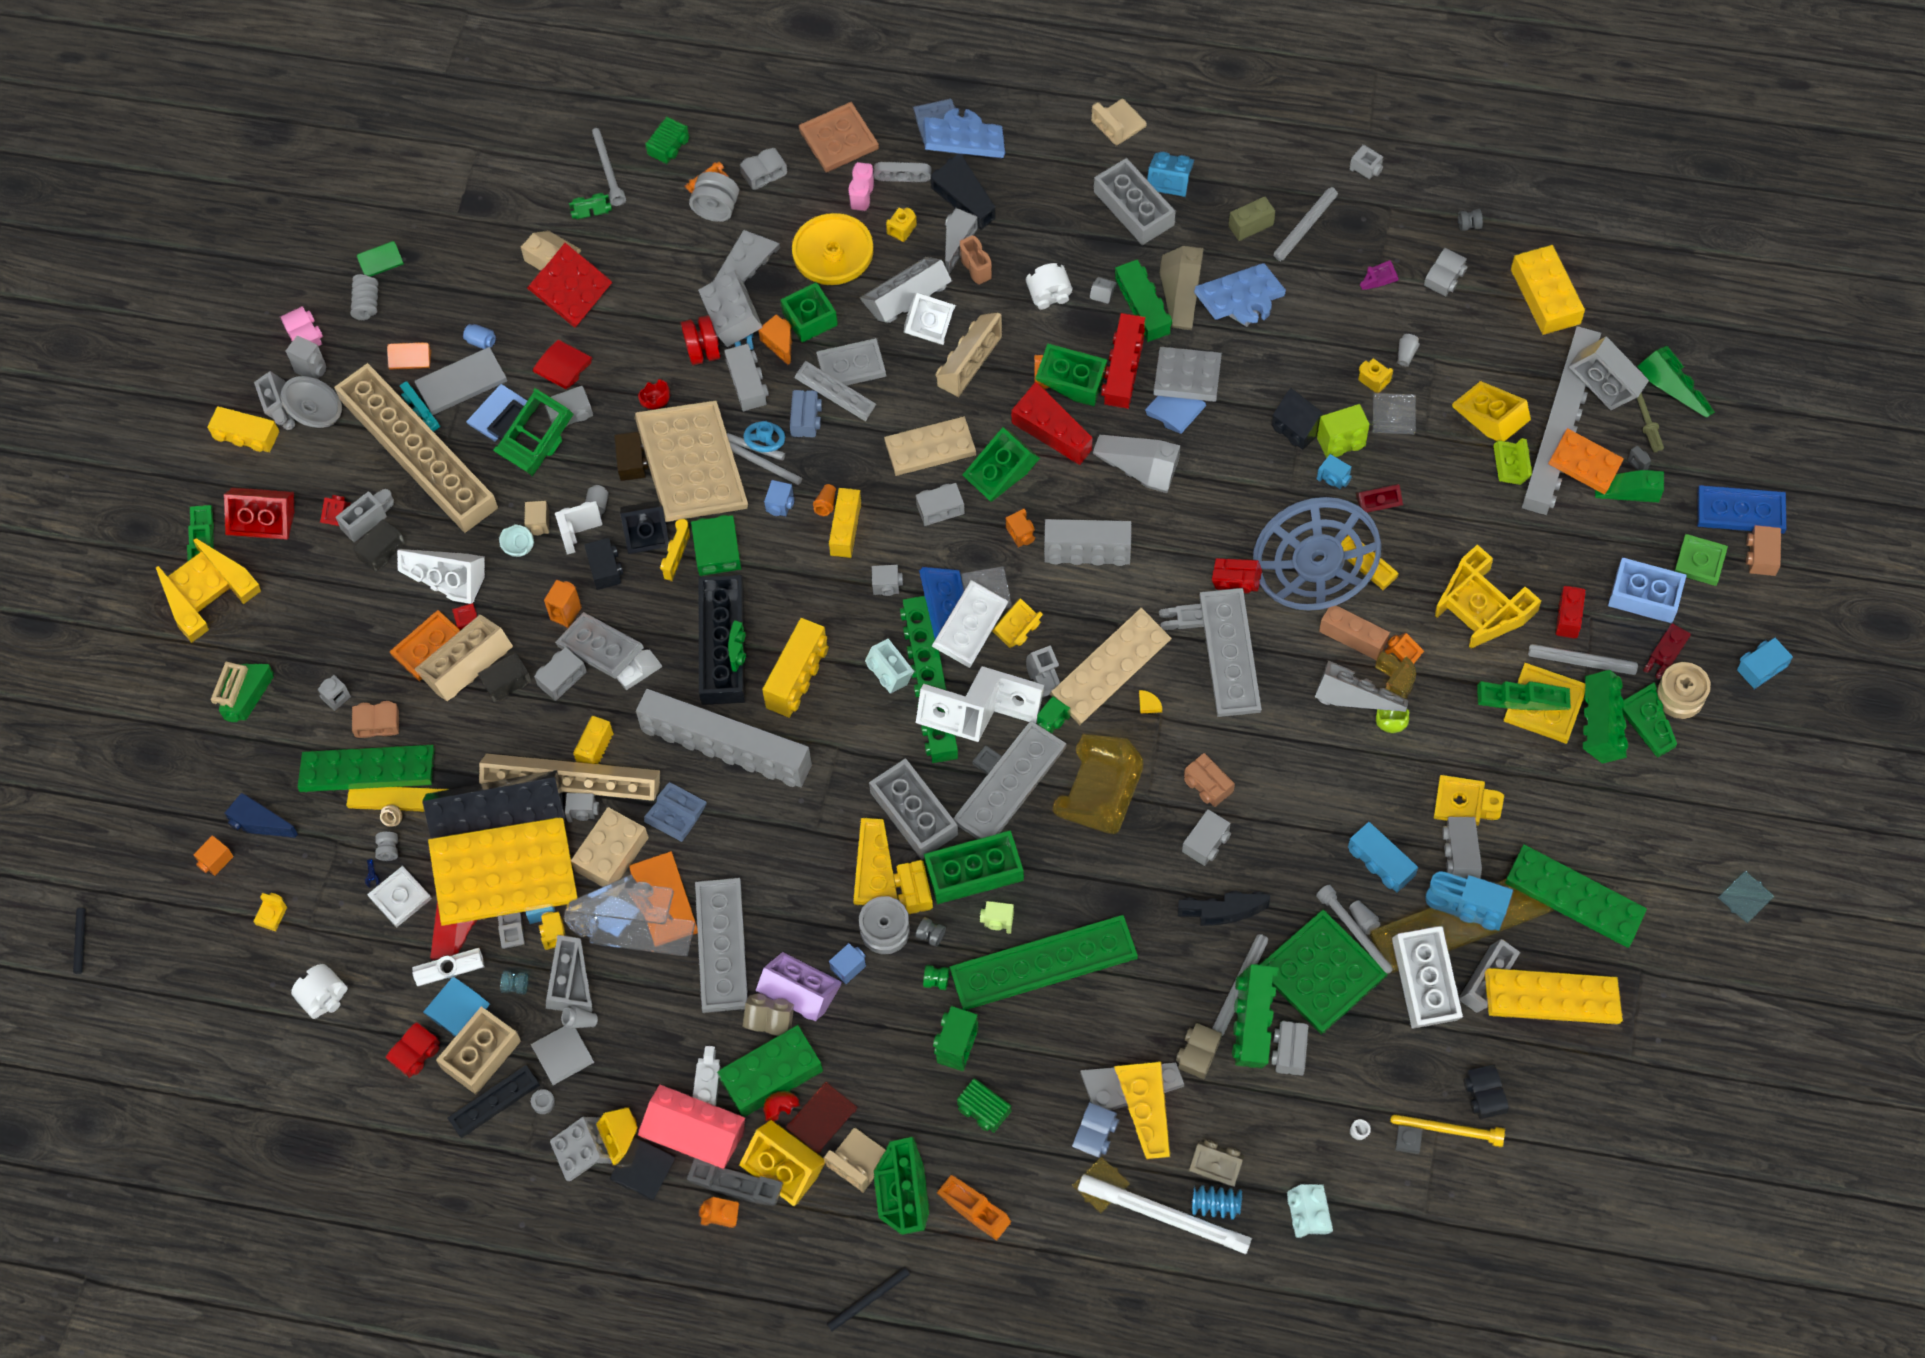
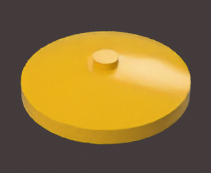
[792,213,873,285]

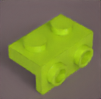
[1493,438,1532,485]

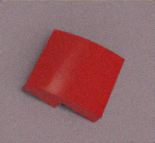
[533,340,592,390]

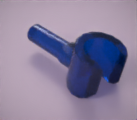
[365,859,381,889]

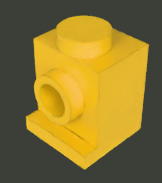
[886,208,917,242]
[1359,358,1393,394]
[539,912,566,950]

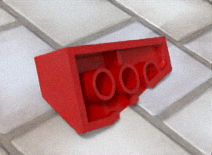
[430,901,477,962]

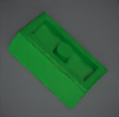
[357,241,404,277]

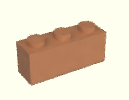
[1319,605,1390,661]

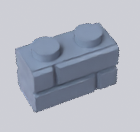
[790,390,822,437]

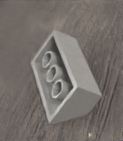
[860,257,952,323]

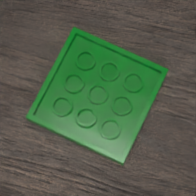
[1260,910,1388,1035]

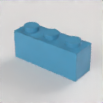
[1348,822,1418,893]

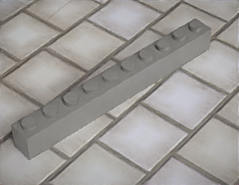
[1522,326,1601,515]

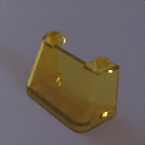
[1052,734,1143,834]

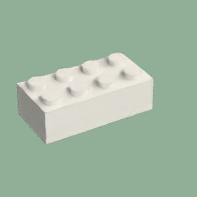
[1392,926,1463,1029]

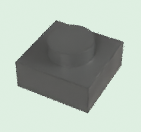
[1628,446,1651,471]
[1395,1125,1422,1154]

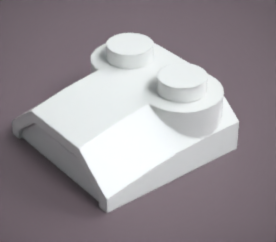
[903,293,956,345]

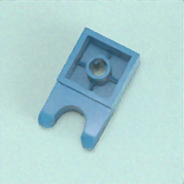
[1426,872,1513,930]

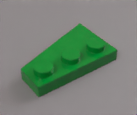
[1622,683,1677,758]

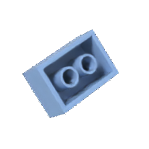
[1608,557,1686,623]

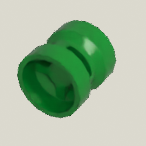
[923,965,949,990]

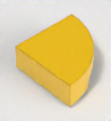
[1139,690,1162,713]

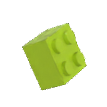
[1317,404,1370,458]

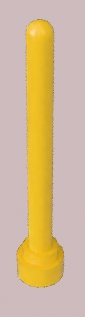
[1390,1115,1505,1147]

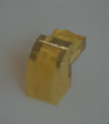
[1375,652,1416,699]

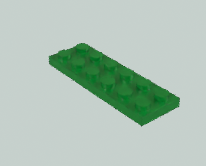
[298,745,435,792]
[1505,845,1647,948]

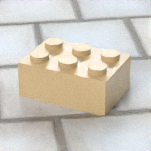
[571,807,648,891]
[436,1006,521,1095]

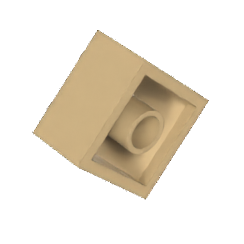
[521,231,581,270]

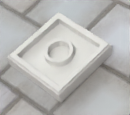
[367,866,432,928]

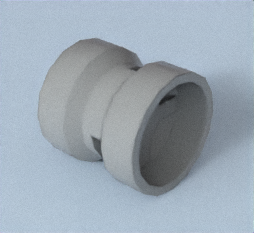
[375,832,398,861]

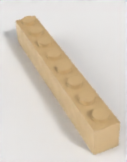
[479,754,660,801]

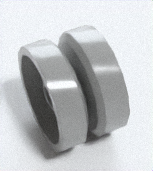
[689,172,739,222]
[859,896,910,954]

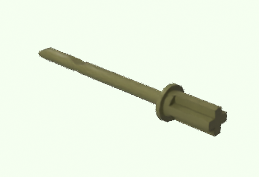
[1637,392,1664,452]

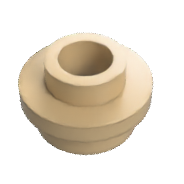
[380,805,402,827]

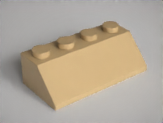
[936,313,1002,397]
[415,615,513,701]

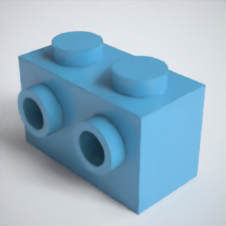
[1737,638,1793,689]

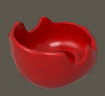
[638,379,670,410]
[764,1091,800,1121]

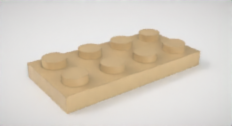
[884,416,976,476]

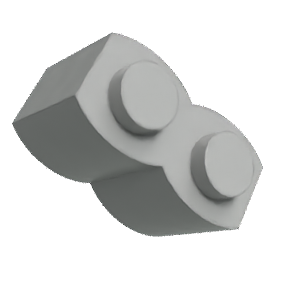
[740,148,787,190]
[1424,248,1468,296]

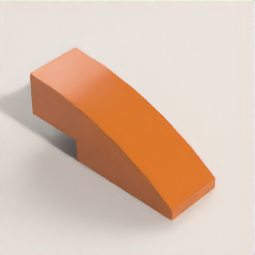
[937,1175,1011,1241]

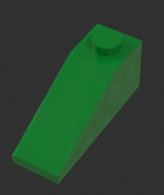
[1595,470,1664,503]

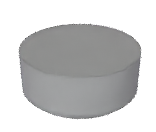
[531,1089,555,1114]

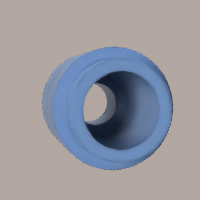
[463,324,496,349]

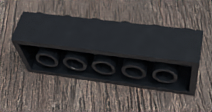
[698,575,745,705]
[422,770,565,839]

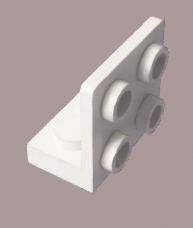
[555,501,602,554]

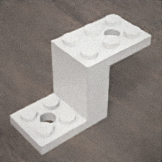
[916,666,1044,742]

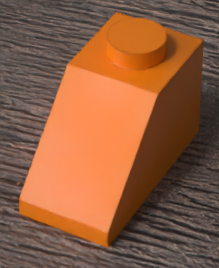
[758,314,792,365]

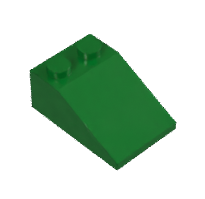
[1035,344,1107,407]
[963,427,1040,502]

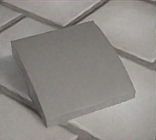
[531,1026,594,1085]

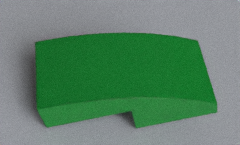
[728,620,746,672]

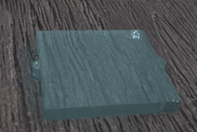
[1719,871,1774,923]

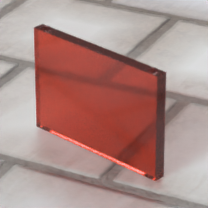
[786,1082,857,1154]

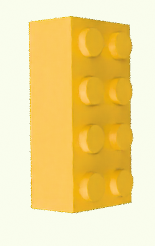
[1511,245,1585,335]
[762,618,829,718]

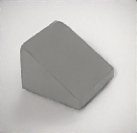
[1090,277,1117,303]

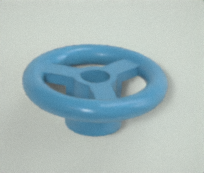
[743,421,785,452]

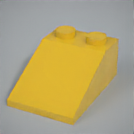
[1452,381,1531,442]

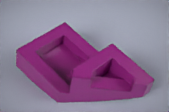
[1360,260,1398,290]

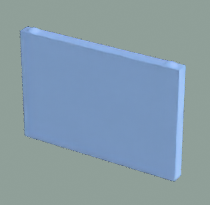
[466,384,527,442]

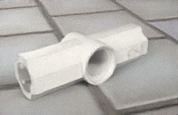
[412,948,485,987]

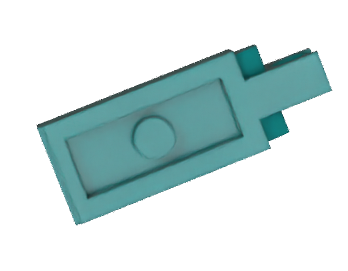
[400,382,440,432]

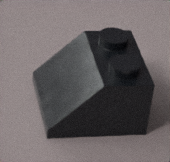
[1271,388,1323,450]
[620,500,669,554]

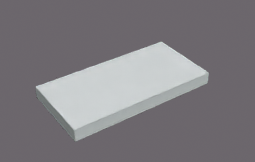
[932,580,1009,668]

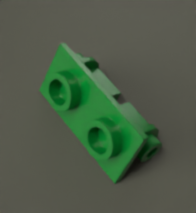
[569,193,612,220]

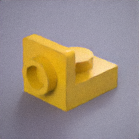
[253,893,287,931]

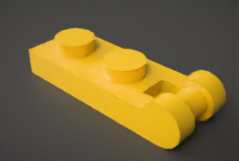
[660,519,690,581]

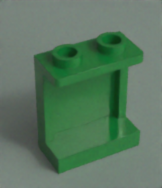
[691,515,742,576]

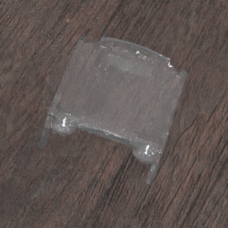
[564,875,695,956]

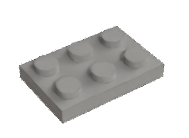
[816,338,886,386]

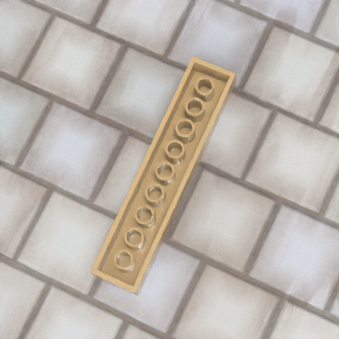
[335,363,498,533]

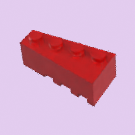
[1101,313,1145,409]
[1011,382,1092,465]

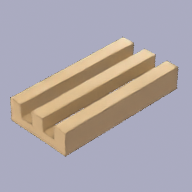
[211,662,248,708]

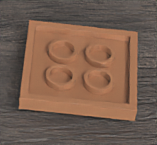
[799,102,879,172]

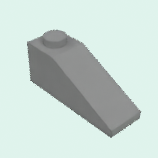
[945,208,978,274]

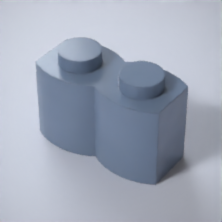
[1072,1102,1119,1158]

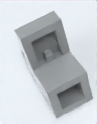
[1026,645,1060,698]

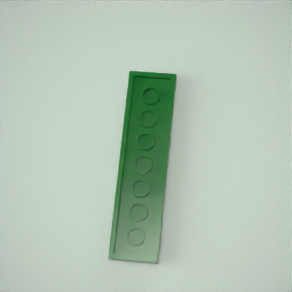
[949,915,1138,1010]

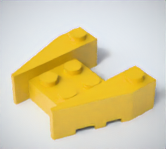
[156,539,261,643]
[1435,545,1541,648]

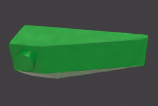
[1637,346,1715,418]

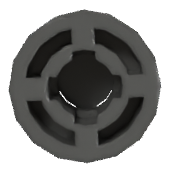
[1458,209,1483,231]
[915,917,946,947]

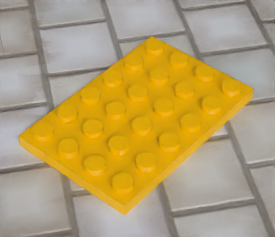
[428,818,578,926]

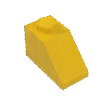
[596,1108,637,1165]

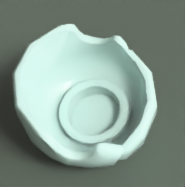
[499,524,534,557]

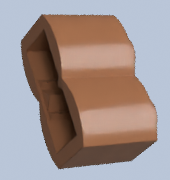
[960,235,992,284]
[352,701,399,738]

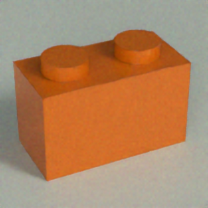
[544,580,582,628]

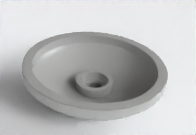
[280,376,342,428]

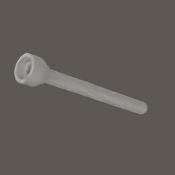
[592,128,626,206]
[1316,885,1392,973]

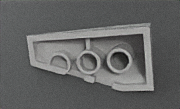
[1315,661,1408,712]

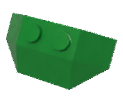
[873,1137,929,1235]

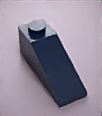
[225,793,298,838]

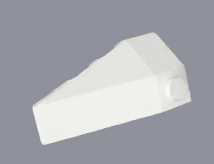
[398,549,485,604]

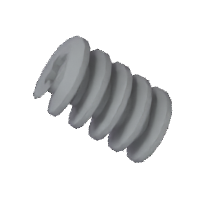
[351,274,378,320]

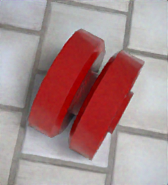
[681,315,720,366]

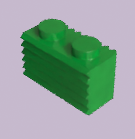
[646,117,689,164]
[957,1078,1012,1133]

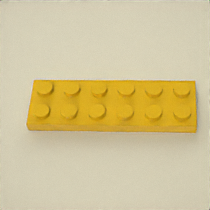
[1485,968,1623,1024]

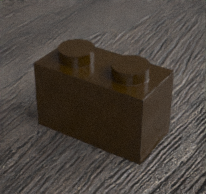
[614,432,649,481]

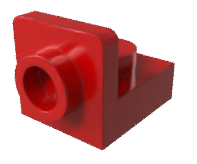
[320,495,351,526]

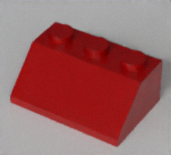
[224,488,294,539]

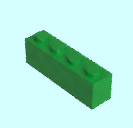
[1115,259,1173,342]

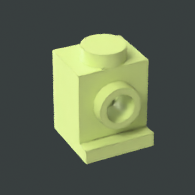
[980,901,1014,934]

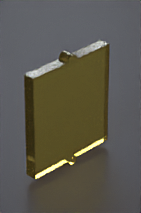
[1073,1157,1130,1213]

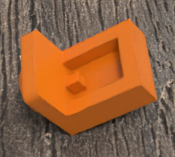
[699,1197,739,1228]

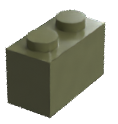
[1229,196,1275,241]

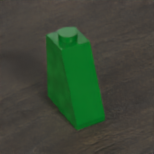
[219,664,274,722]

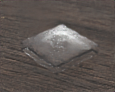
[1373,393,1416,435]

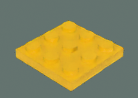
[1503,663,1585,744]

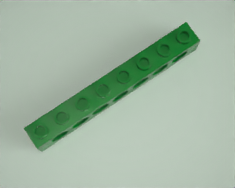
[900,596,958,763]

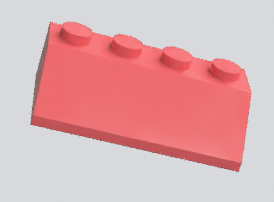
[638,1085,745,1169]

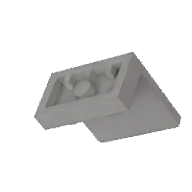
[550,1117,612,1181]

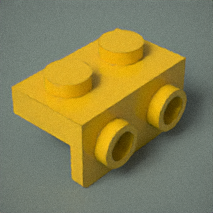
[992,598,1043,648]

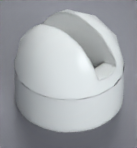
[1350,1119,1370,1140]

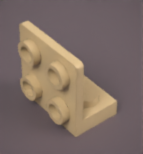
[1092,99,1147,146]
[824,1128,886,1192]

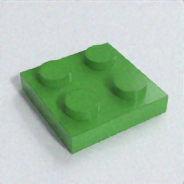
[1674,534,1728,586]

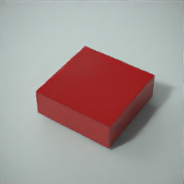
[452,603,477,630]

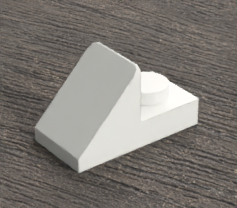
[616,650,662,690]

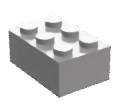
[699,270,762,347]
[1569,336,1649,410]

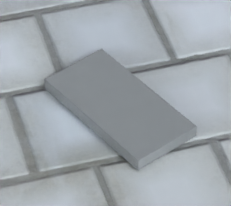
[415,347,507,415]
[555,612,644,678]

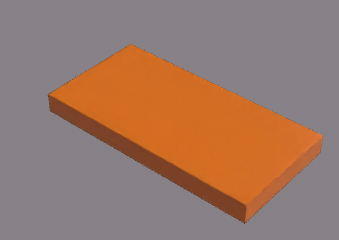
[629,851,698,947]

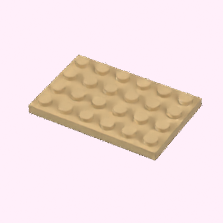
[635,401,748,522]

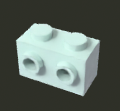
[865,639,914,694]

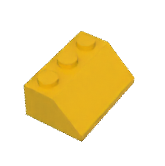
[739,1120,825,1206]

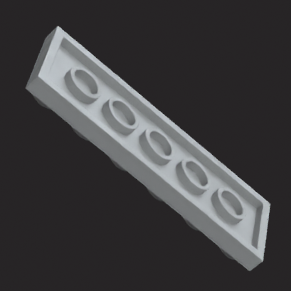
[1199,588,1262,717]
[953,721,1067,839]
[695,878,748,1013]

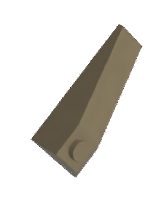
[1159,246,1203,330]

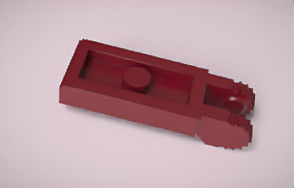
[1643,623,1691,680]

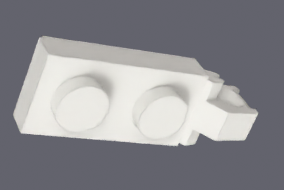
[693,1046,721,1106]

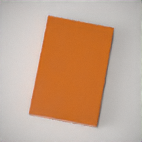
[389,610,461,681]

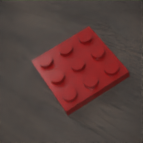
[527,243,612,328]

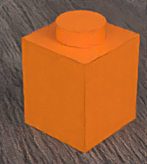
[194,835,234,876]

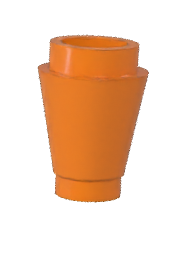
[813,484,836,516]

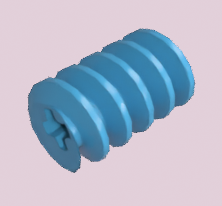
[1192,1185,1242,1220]

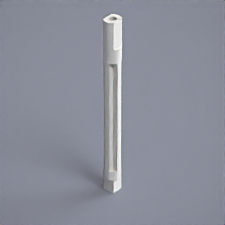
[1078,1174,1252,1254]

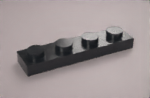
[447,1065,540,1138]

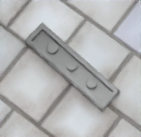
[795,361,876,421]

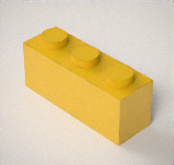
[208,406,279,452]
[829,488,861,558]

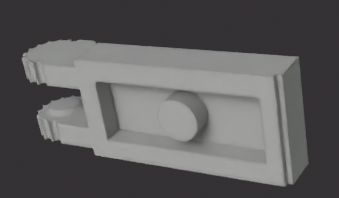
[1159,604,1204,630]

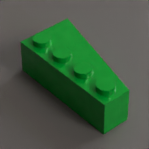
[1583,670,1628,764]
[1232,964,1278,1069]

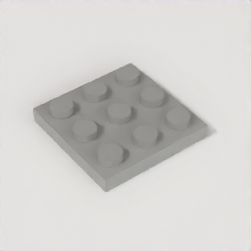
[1154,347,1222,402]

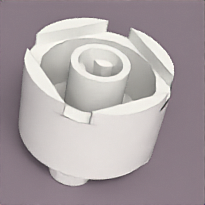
[1026,263,1072,309]
[291,964,348,1019]

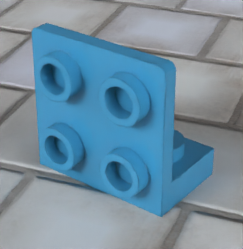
[1147,152,1194,196]

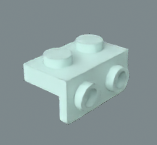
[1287,1184,1333,1238]

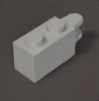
[254,371,295,430]
[335,489,394,542]

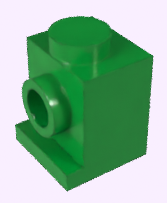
[1037,697,1071,734]

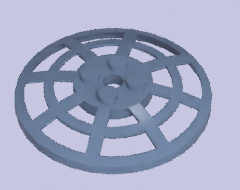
[1253,497,1381,610]

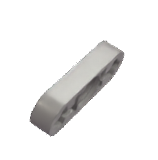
[873,162,931,182]

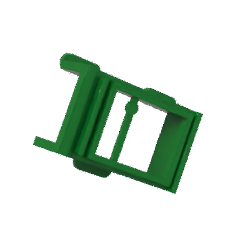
[493,388,574,477]

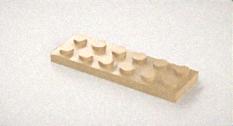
[1050,608,1172,725]

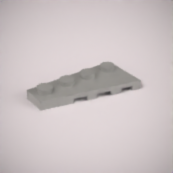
[714,230,780,282]
[1080,1063,1184,1111]

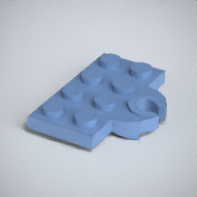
[923,108,1005,158]
[1194,263,1286,325]

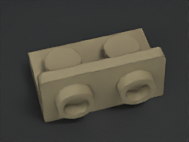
[1189,1139,1245,1187]

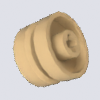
[1656,662,1711,719]

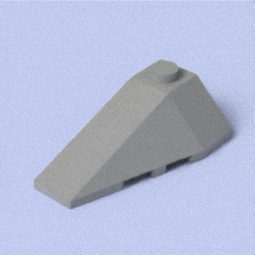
[1093,435,1180,493]

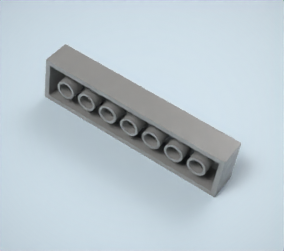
[636,689,812,788]

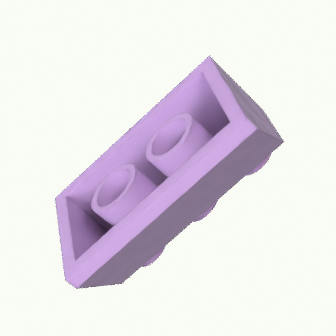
[756,952,842,1021]

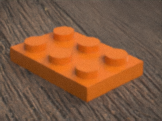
[1548,428,1624,495]

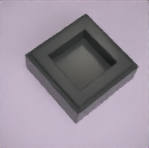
[972,745,1002,775]

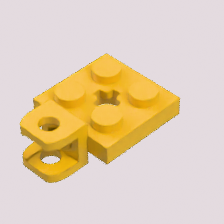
[1434,775,1504,826]

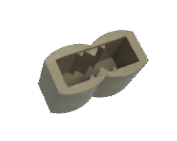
[743,994,794,1036]
[1176,1023,1222,1079]

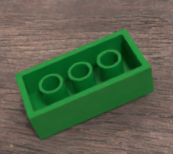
[924,831,1024,904]
[717,1025,823,1117]

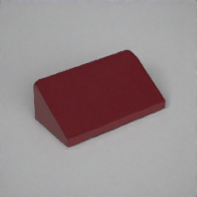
[1356,484,1403,513]

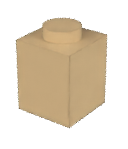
[525,501,549,536]

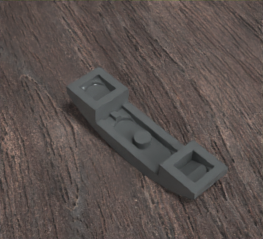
[687,1158,783,1206]

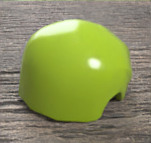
[1376,709,1409,733]

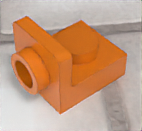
[1384,633,1424,668]

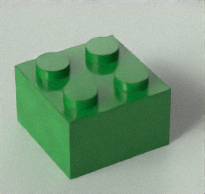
[780,282,838,343]
[933,1006,979,1071]

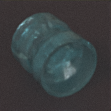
[500,970,528,995]

